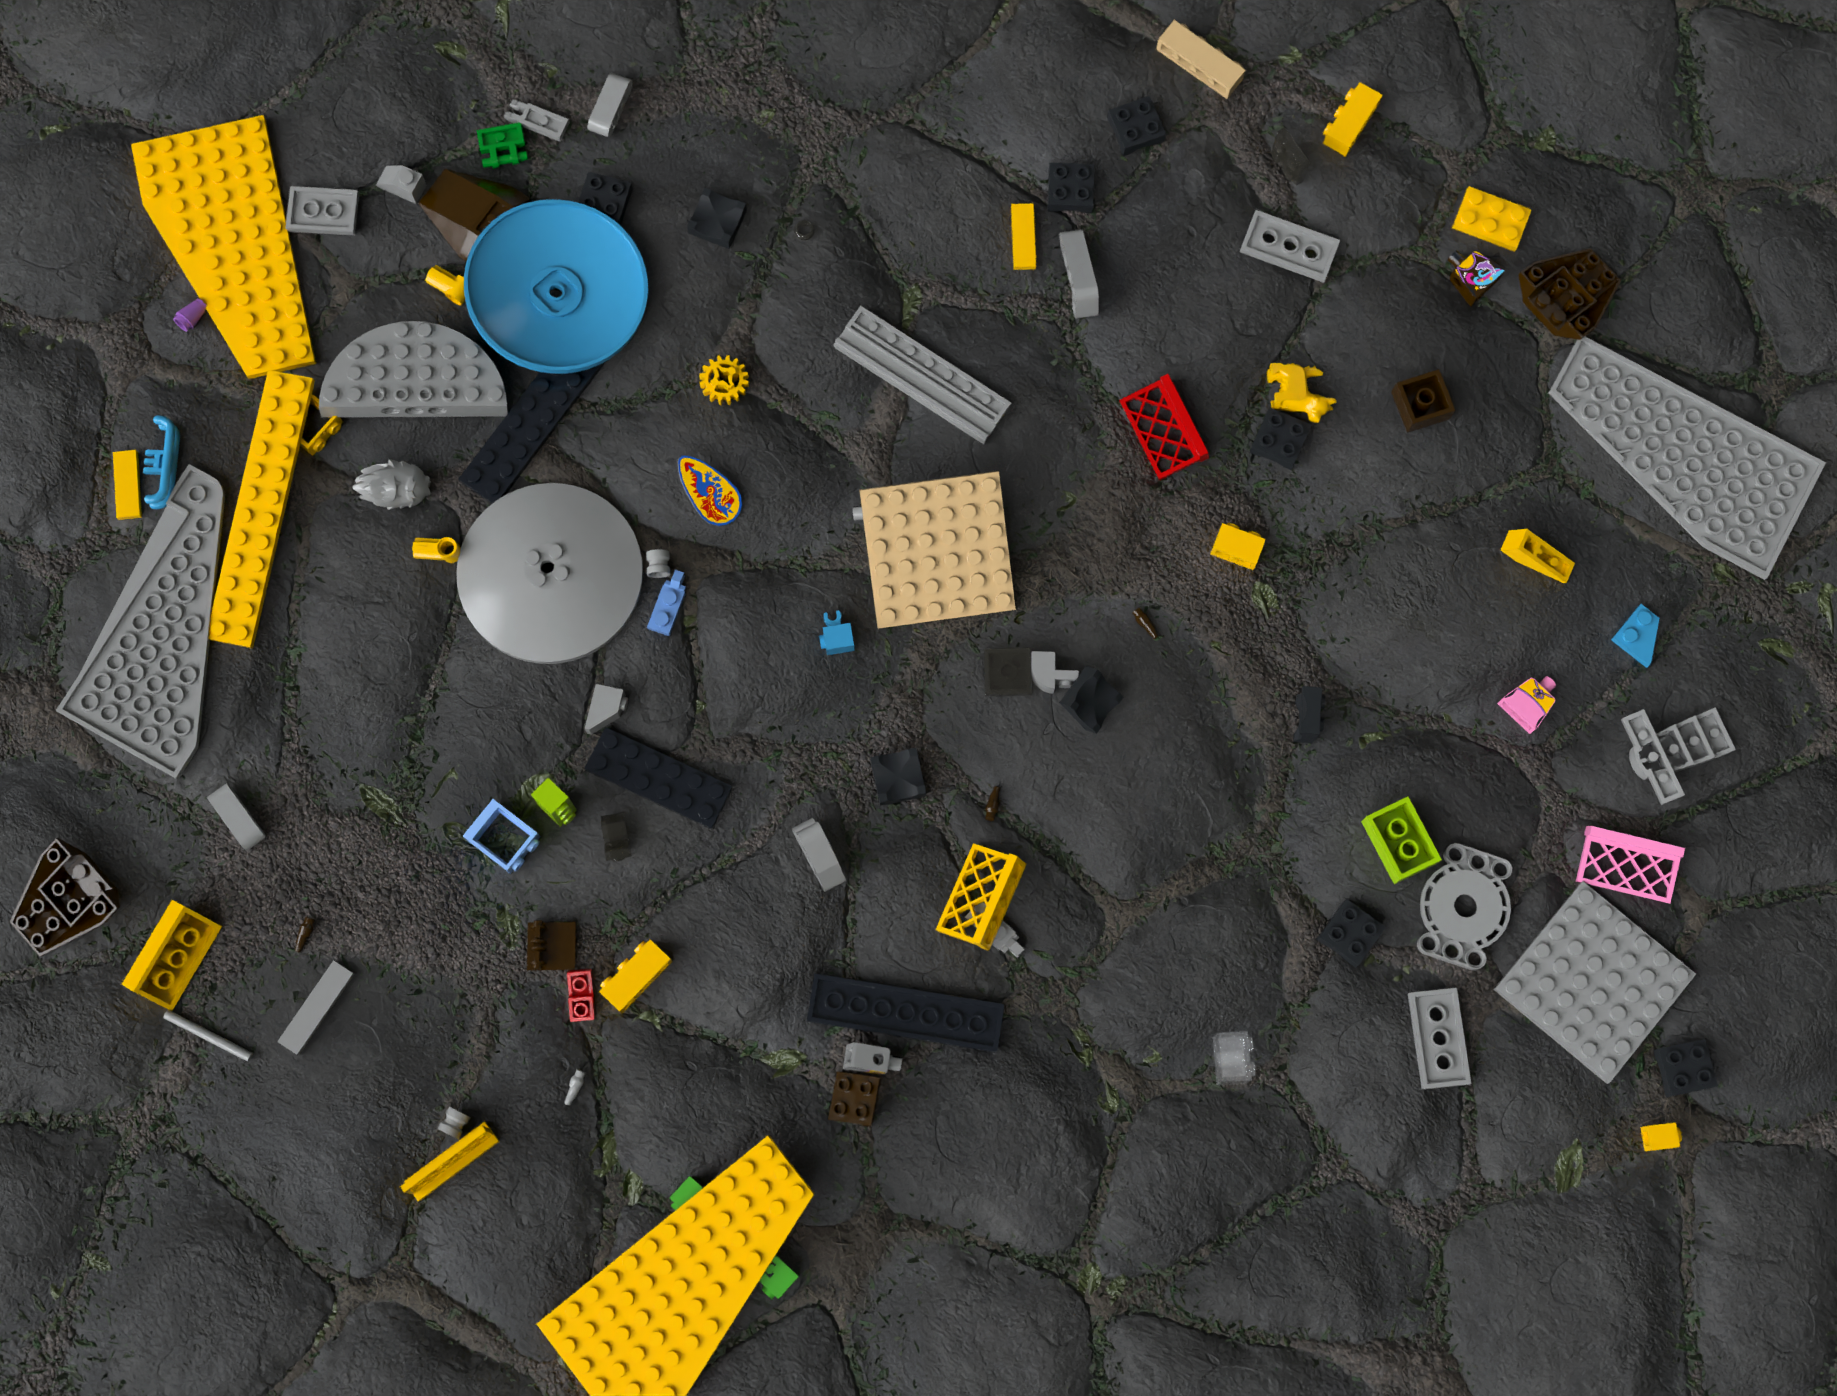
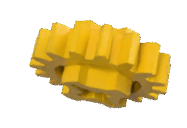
[699,355,749,405]

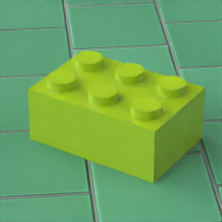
[1361,797,1442,885]

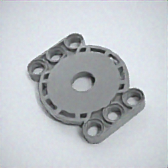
[1417,843,1512,970]

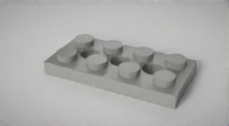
[1240,210,1340,283]
[1408,988,1471,1090]

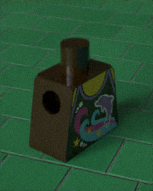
[1448,250,1505,306]

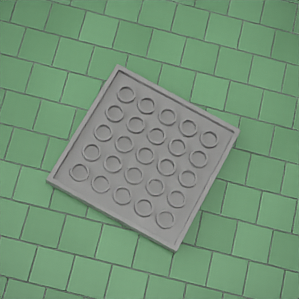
[1493,881,1696,1084]

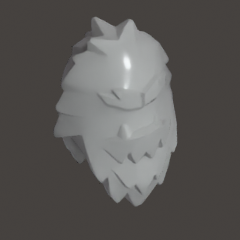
[353,459,431,510]

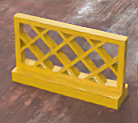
[936,843,1027,951]
[400,1122,500,1202]

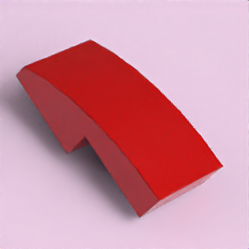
[567,969,595,1022]

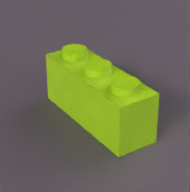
[531,778,577,827]

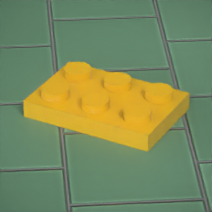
[1452,186,1531,252]

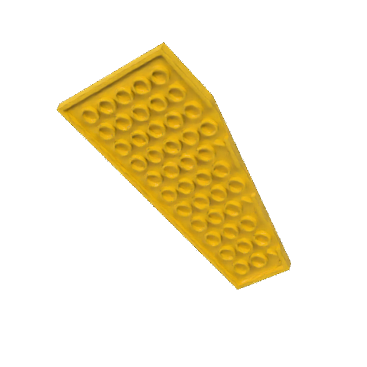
[131,115,316,379]
[537,1135,815,1396]

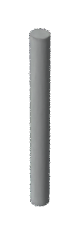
[163,1010,253,1062]

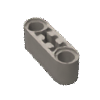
[588,73,633,138]
[207,783,266,851]

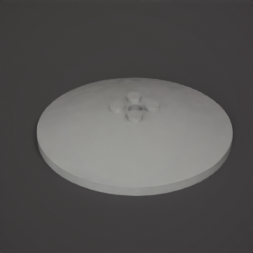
[457,483,643,664]

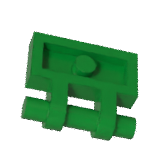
[476,122,528,169]

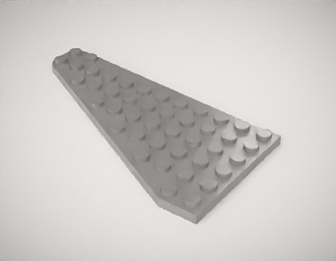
[56,464,225,780]

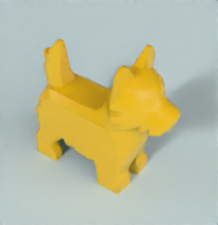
[1267,363,1337,423]

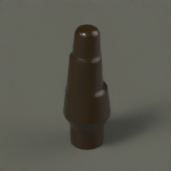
[1132,608,1158,639]
[985,786,1000,821]
[295,917,315,953]

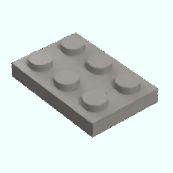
[285,186,359,235]

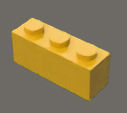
[1323,82,1383,157]
[599,940,672,1014]

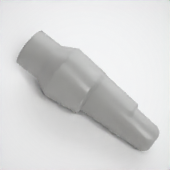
[564,1069,586,1106]

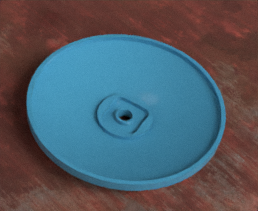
[464,199,648,374]

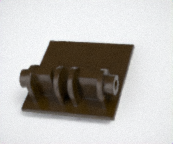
[527,920,576,971]
[828,1072,880,1127]

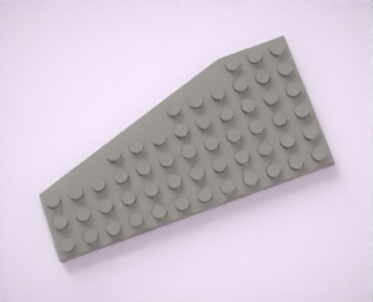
[1548,337,1826,580]

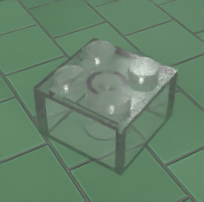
[1212,1031,1255,1086]

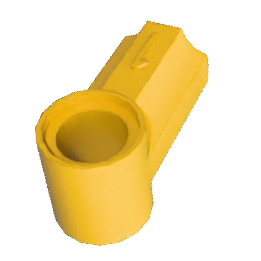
[425,265,465,306]
[412,537,461,563]

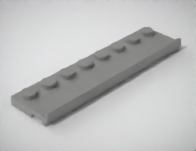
[834,306,1011,444]

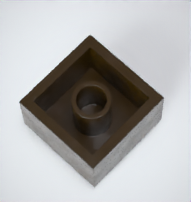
[1391,369,1455,433]

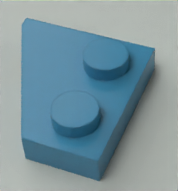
[1611,604,1660,668]

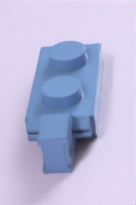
[647,570,686,636]

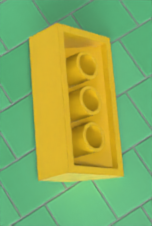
[122,900,222,1011]

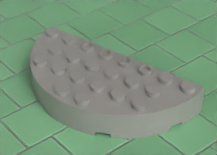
[319,321,507,417]

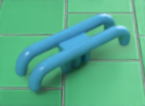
[143,415,180,509]

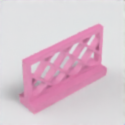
[1576,826,1685,904]

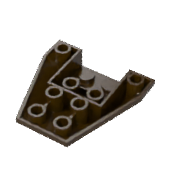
[418,169,531,262]
[1518,248,1621,340]
[10,838,120,957]

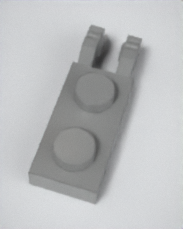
[504,100,569,142]

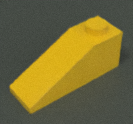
[1501,529,1575,583]

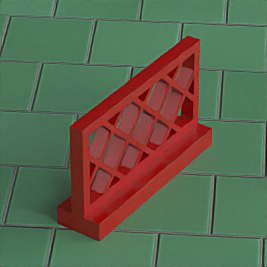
[1119,374,1209,481]

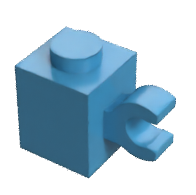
[819,610,854,655]

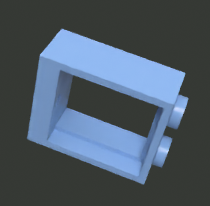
[463,799,540,874]

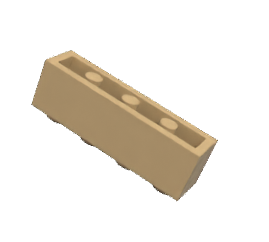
[1156,20,1245,99]

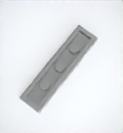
[277,960,355,1055]

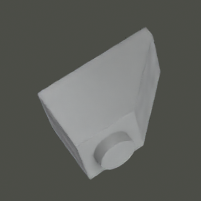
[376,165,427,204]
[585,684,628,735]

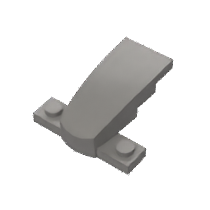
[1621,707,1736,805]

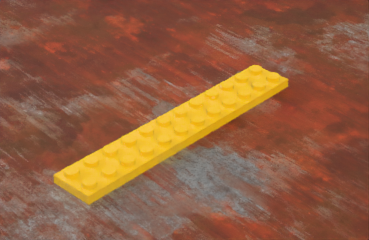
[209,370,315,649]

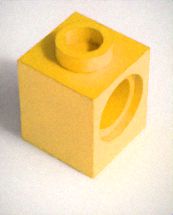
[1640,1122,1682,1151]

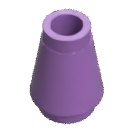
[173,298,207,332]

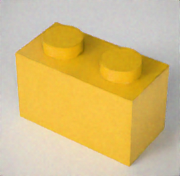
[1210,523,1266,570]

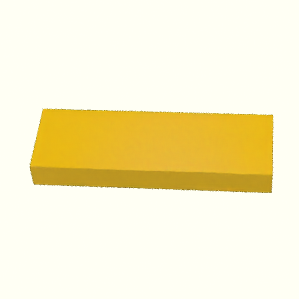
[1011,203,1036,270]
[113,450,142,520]

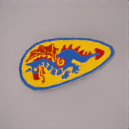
[678,455,742,526]

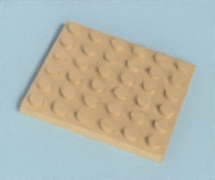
[859,471,1016,628]

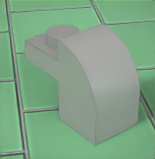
[1030,651,1079,693]

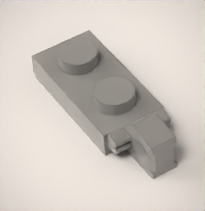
[965,902,1024,958]

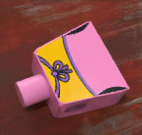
[1497,676,1556,734]

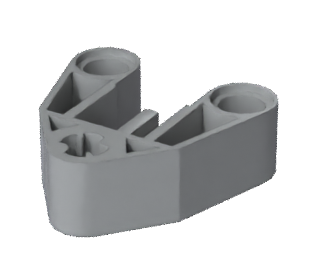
[791,818,846,891]

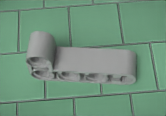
[1059,229,1099,319]

